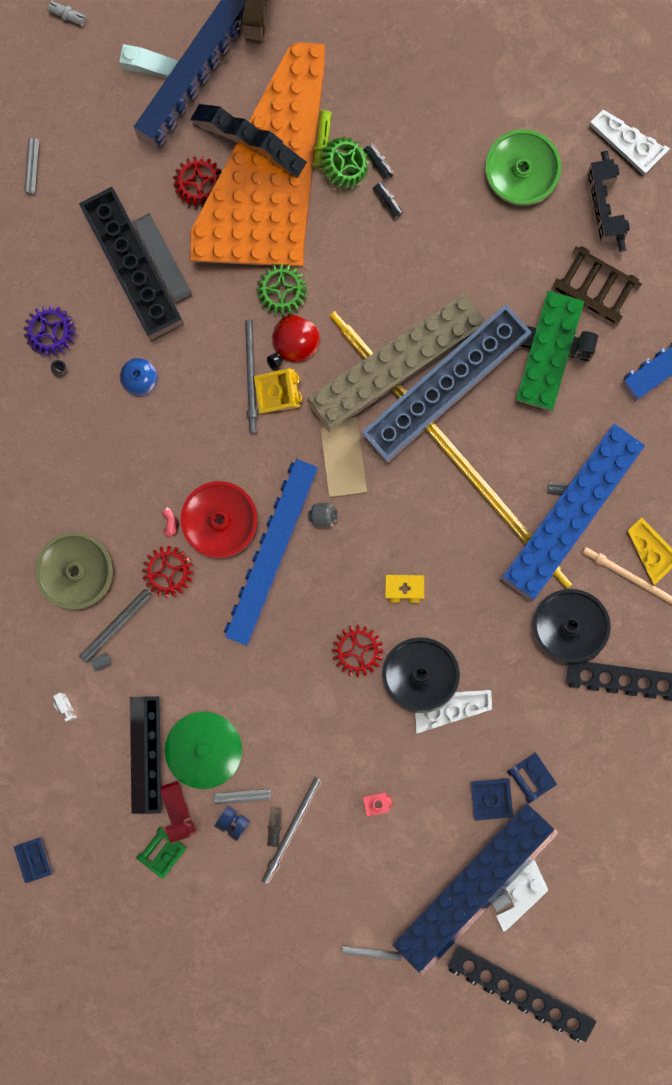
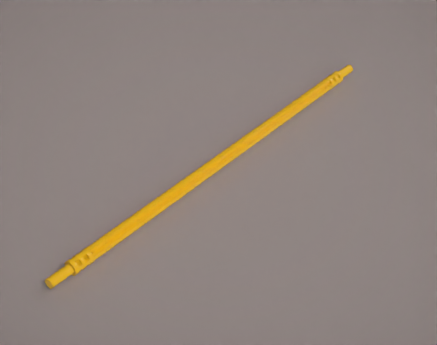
[329,311,572,589]

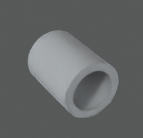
[492,892,512,912]

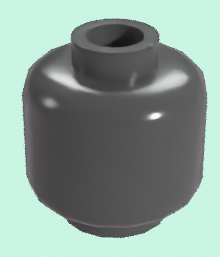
[308,502,338,528]

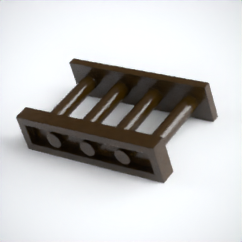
[551,246,642,326]

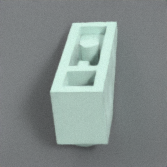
[119,44,178,78]

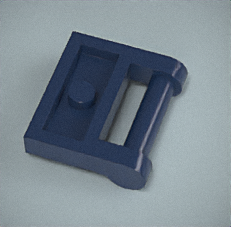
[507,752,557,804]

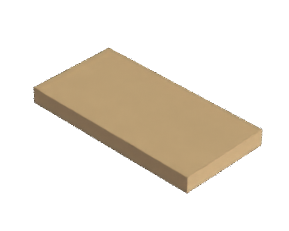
[320,417,367,498]

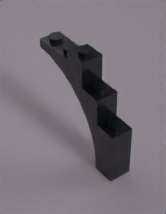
[190,104,307,178]

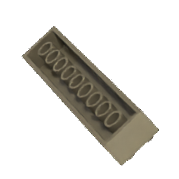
[307,293,486,432]

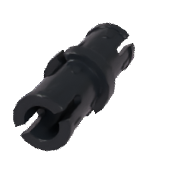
[363,143,395,181]
[372,182,404,219]

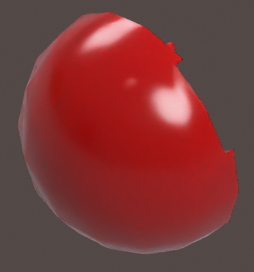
[271,314,320,362]

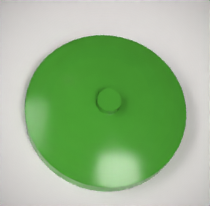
[485,129,561,206]

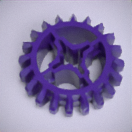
[24,305,75,357]

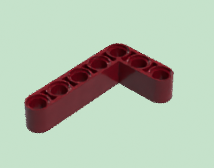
[161,780,196,844]

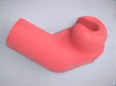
[161,507,179,537]

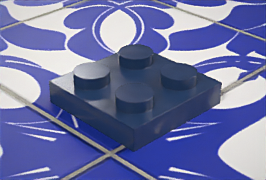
[471,778,513,821]

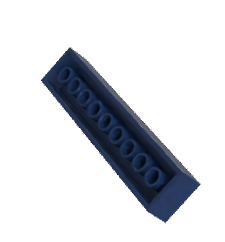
[133,0,246,149]
[392,803,558,975]

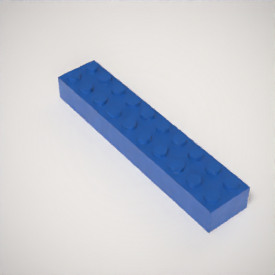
[500,423,645,602]

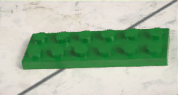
[516,291,584,411]

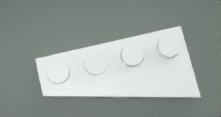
[589,110,670,176]
[415,690,492,734]

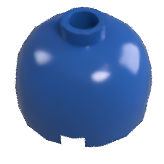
[119,358,158,396]

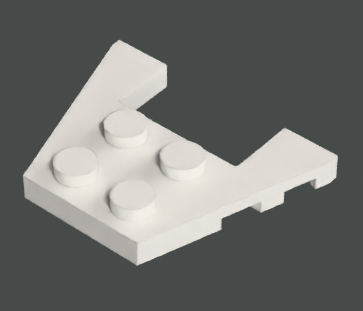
[496,860,548,932]

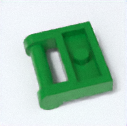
[136,827,187,879]

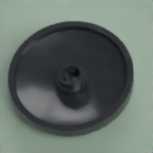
[533,589,611,664]
[382,637,460,713]

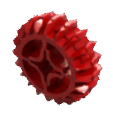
[173,156,222,207]
[142,546,194,598]
[332,625,384,677]

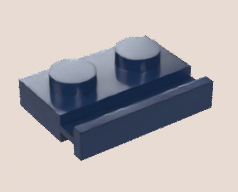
[13,837,53,883]

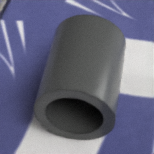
[90,652,112,671]

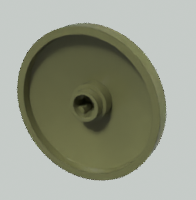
[35,533,113,610]

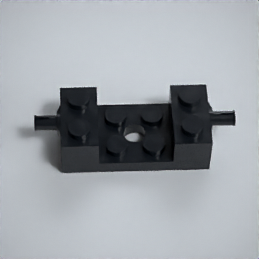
[587,151,630,252]

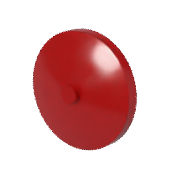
[180,481,258,558]

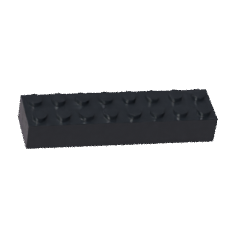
[79,186,184,341]

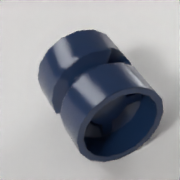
[214,806,251,841]

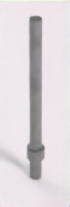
[245,320,258,434]
[262,777,321,885]

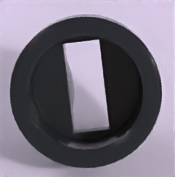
[267,353,283,370]
[51,360,66,377]

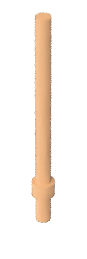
[582,547,672,605]

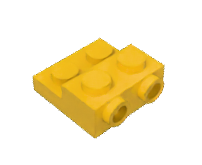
[254,368,302,414]

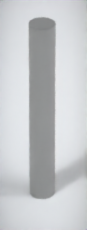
[342,946,401,961]

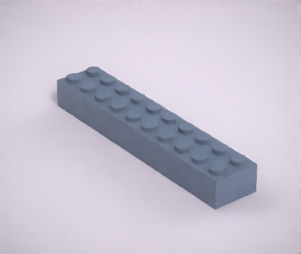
[362,304,532,463]

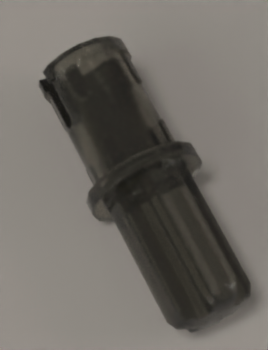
[267,807,282,847]

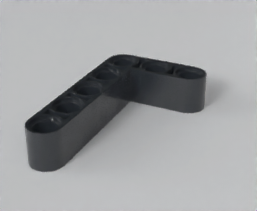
[519,325,599,361]

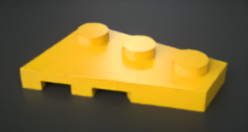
[627,517,672,586]

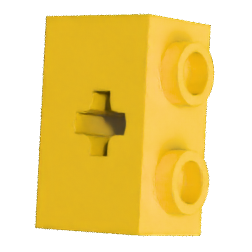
[385,575,424,603]

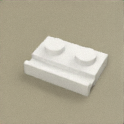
[53,693,77,722]

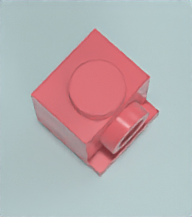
[363,792,393,817]

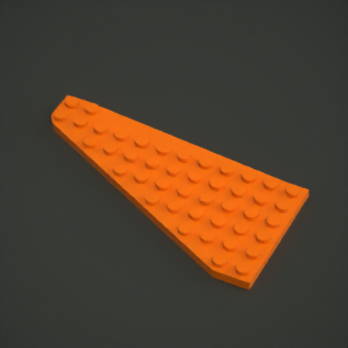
[189,42,325,267]

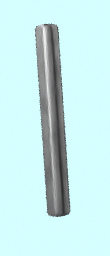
[79,589,152,663]

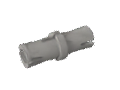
[47,0,86,26]

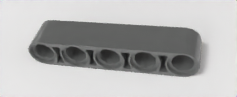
[132,213,192,302]

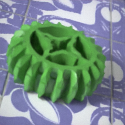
[319,136,369,189]
[256,264,308,315]

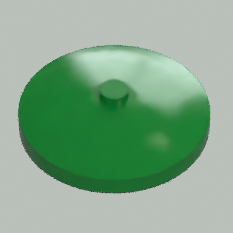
[165,712,242,789]

